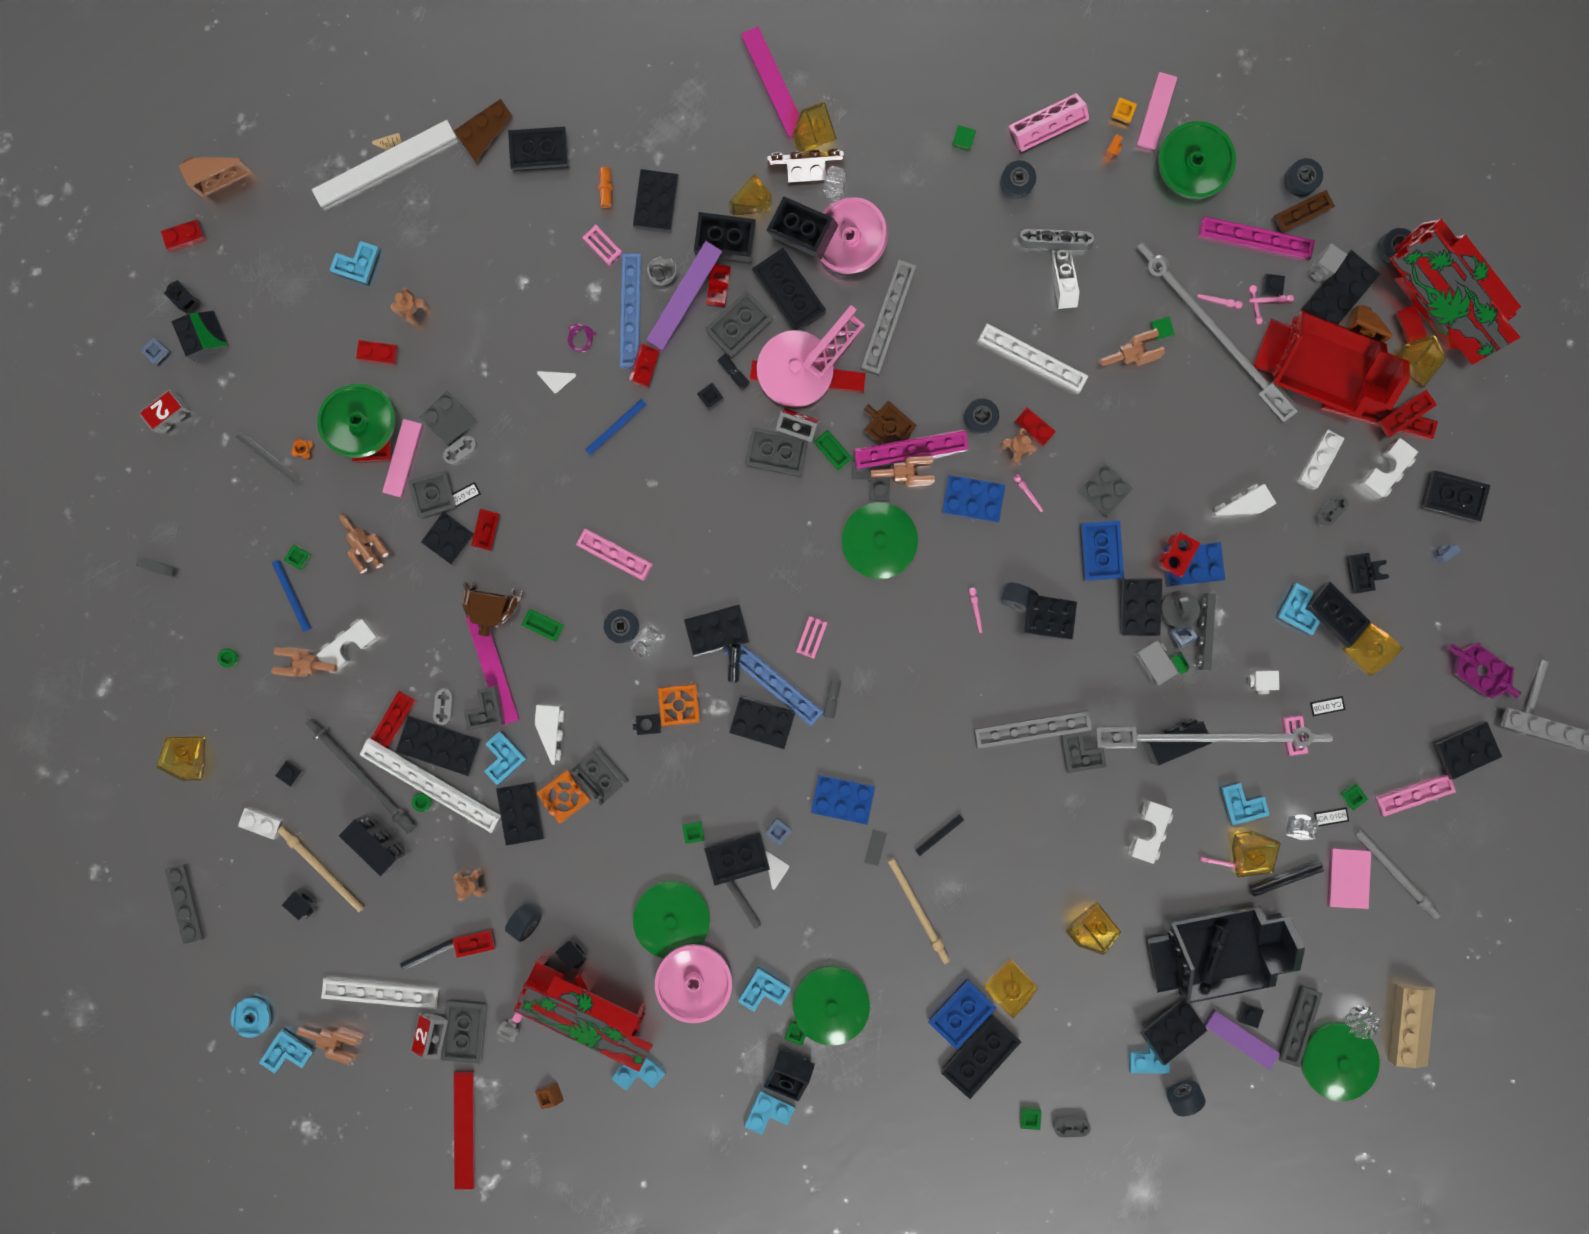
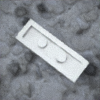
[1299,430,1345,489]

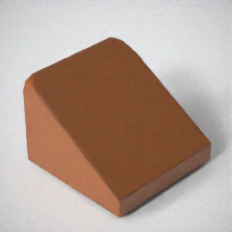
[535,1083,563,1109]

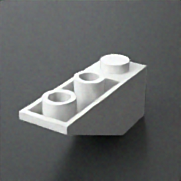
[1051,249,1080,309]
[1211,483,1277,517]
[535,705,565,765]

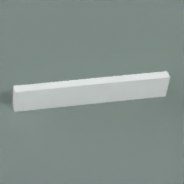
[978,323,1088,394]
[321,978,439,1009]

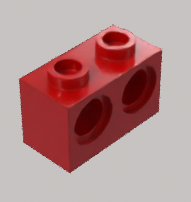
[1158,532,1200,578]

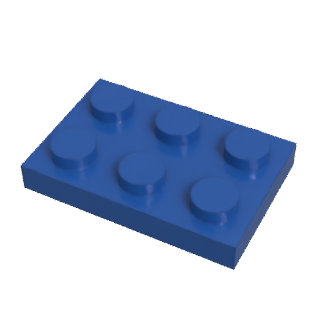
[942,475,1005,523]
[1081,521,1124,581]
[1162,542,1225,587]
[811,775,875,825]
[928,980,996,1050]

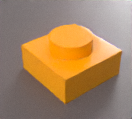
[1111,97,1137,124]

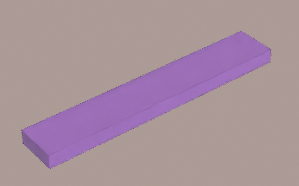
[646,241,722,350]

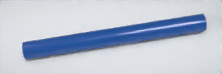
[585,398,646,455]
[272,560,310,632]

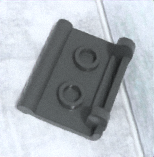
[570,746,629,806]

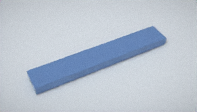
[619,253,642,368]
[724,644,823,727]

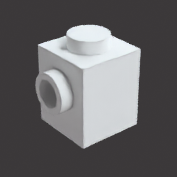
[1248,671,1279,694]

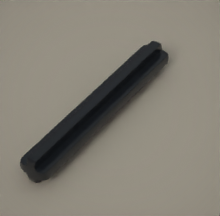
[1250,862,1324,897]

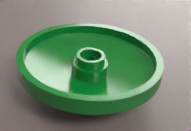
[1158,121,1236,199]
[317,384,396,458]
[841,502,918,579]
[633,881,710,959]
[793,966,870,1046]
[1301,1022,1380,1101]

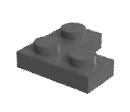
[852,460,891,501]
[464,686,505,730]
[1061,732,1107,773]

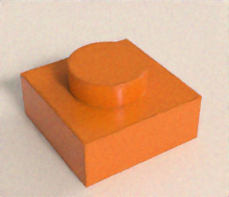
[1104,134,1123,160]

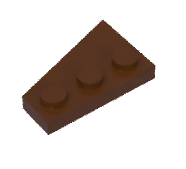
[454,99,513,164]

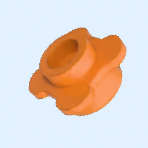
[291,438,313,459]

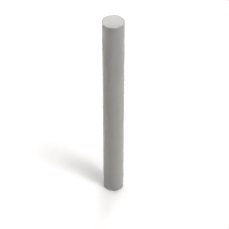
[1518,660,1549,735]

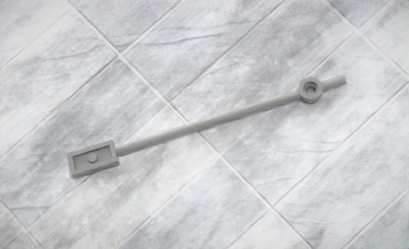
[1137,242,1300,422]
[1096,727,1333,748]

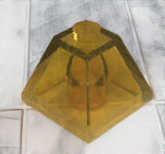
[793,102,837,153]
[729,174,772,215]
[1396,335,1447,388]
[1342,623,1404,676]
[156,736,205,781]
[1232,831,1281,878]
[1066,902,1121,955]
[983,960,1038,1019]

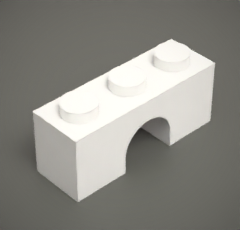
[1359,438,1418,499]
[317,619,380,673]
[1128,800,1173,864]

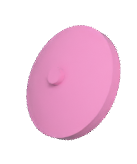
[820,197,888,274]
[757,330,833,408]
[655,944,732,1023]

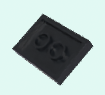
[508,126,568,170]
[633,169,679,232]
[1423,470,1491,523]
[1121,578,1162,636]
[1307,582,1371,649]
[1024,594,1077,640]
[684,605,749,657]
[729,695,795,749]
[1434,721,1502,780]
[496,782,545,846]
[704,832,770,886]
[1140,998,1208,1065]

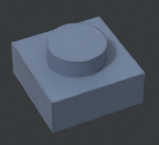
[140,337,169,365]
[1435,544,1461,563]
[1169,627,1198,649]
[765,818,792,845]

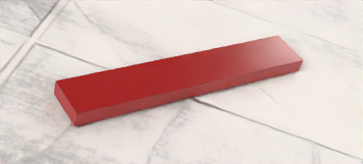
[750,360,866,393]
[1321,403,1438,440]
[454,1071,475,1190]

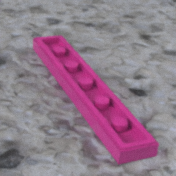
[741,26,806,138]
[1198,216,1315,260]
[853,430,968,469]
[465,616,520,726]

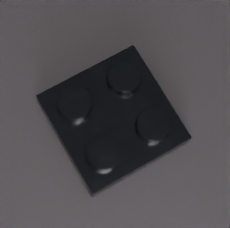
[421,511,474,565]

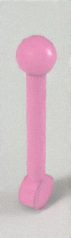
[1249,285,1263,324]
[1200,857,1240,870]

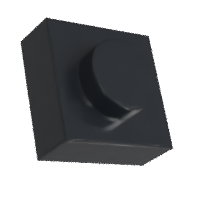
[1262,274,1285,296]
[697,383,724,410]
[275,760,304,787]
[1238,1003,1264,1029]

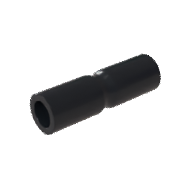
[717,354,750,390]
[728,643,741,683]

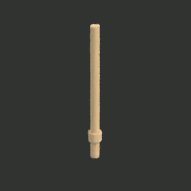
[277,826,364,912]
[888,859,950,964]

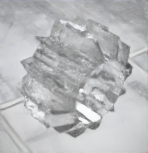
[823,166,847,200]
[1345,1005,1381,1039]

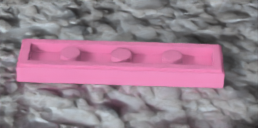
[1136,72,1177,151]
[382,419,423,498]
[576,529,653,581]
[1375,774,1456,817]

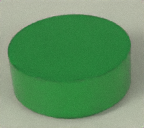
[217,648,239,667]
[412,792,432,812]

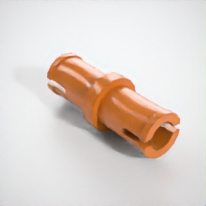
[598,167,613,208]

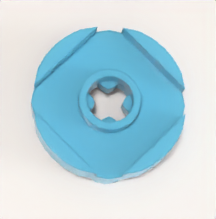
[231,997,271,1038]

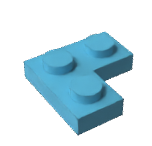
[329,241,380,284]
[1277,583,1320,635]
[484,731,526,785]
[1221,783,1270,825]
[738,968,791,1012]
[259,1029,314,1074]
[1130,1047,1170,1074]
[611,1057,666,1091]
[744,1090,795,1135]

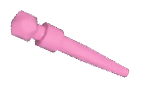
[1197,294,1243,309]
[1249,295,1294,303]
[1014,474,1044,512]
[969,588,983,633]

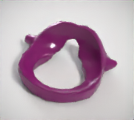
[567,323,597,352]

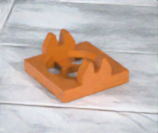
[658,684,700,726]
[537,770,591,824]

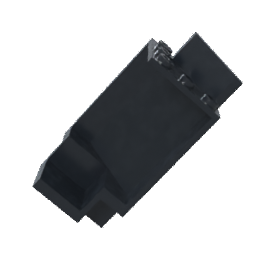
[1147,905,1305,1004]

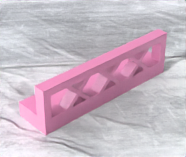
[1008,93,1089,152]
[803,305,865,379]

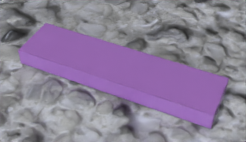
[1204,1010,1280,1070]

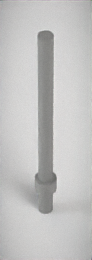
[1355,830,1441,920]

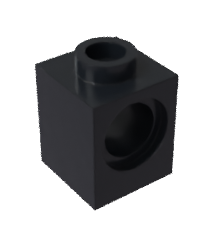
[164,280,199,313]
[633,713,662,735]
[282,888,317,920]
[555,937,587,970]

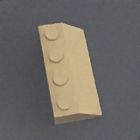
[1388,984,1435,1068]

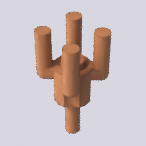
[390,288,430,327]
[1099,328,1165,367]
[1000,428,1037,465]
[871,456,934,486]
[339,514,389,574]
[271,647,338,677]
[453,868,487,901]
[296,1027,364,1065]

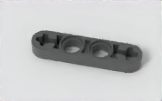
[1019,229,1094,251]

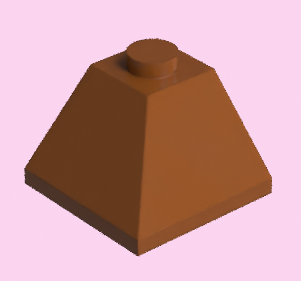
[1345,305,1393,342]

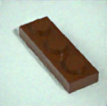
[1273,190,1335,233]

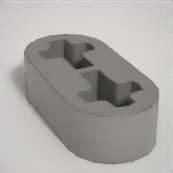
[443,436,477,465]
[433,689,454,725]

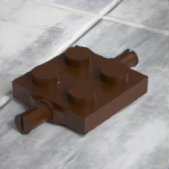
[863,401,917,445]

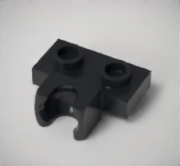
[1348,553,1389,594]

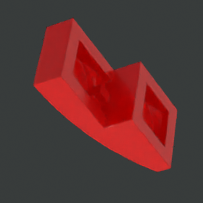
[706,264,731,307]
[1395,305,1429,350]

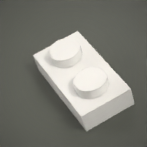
[238,808,282,840]

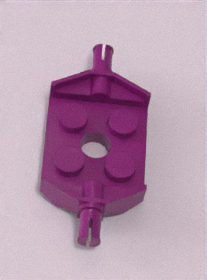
[1447,643,1522,699]

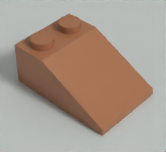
[178,157,253,197]

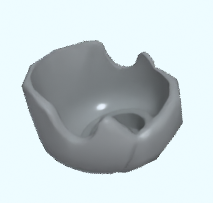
[646,256,677,286]

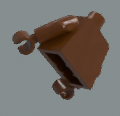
[462,582,523,636]

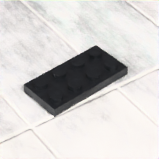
[752,248,826,331]
[1301,250,1380,325]
[395,715,482,776]
[941,1015,1021,1099]

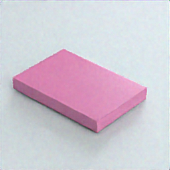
[1328,848,1371,909]

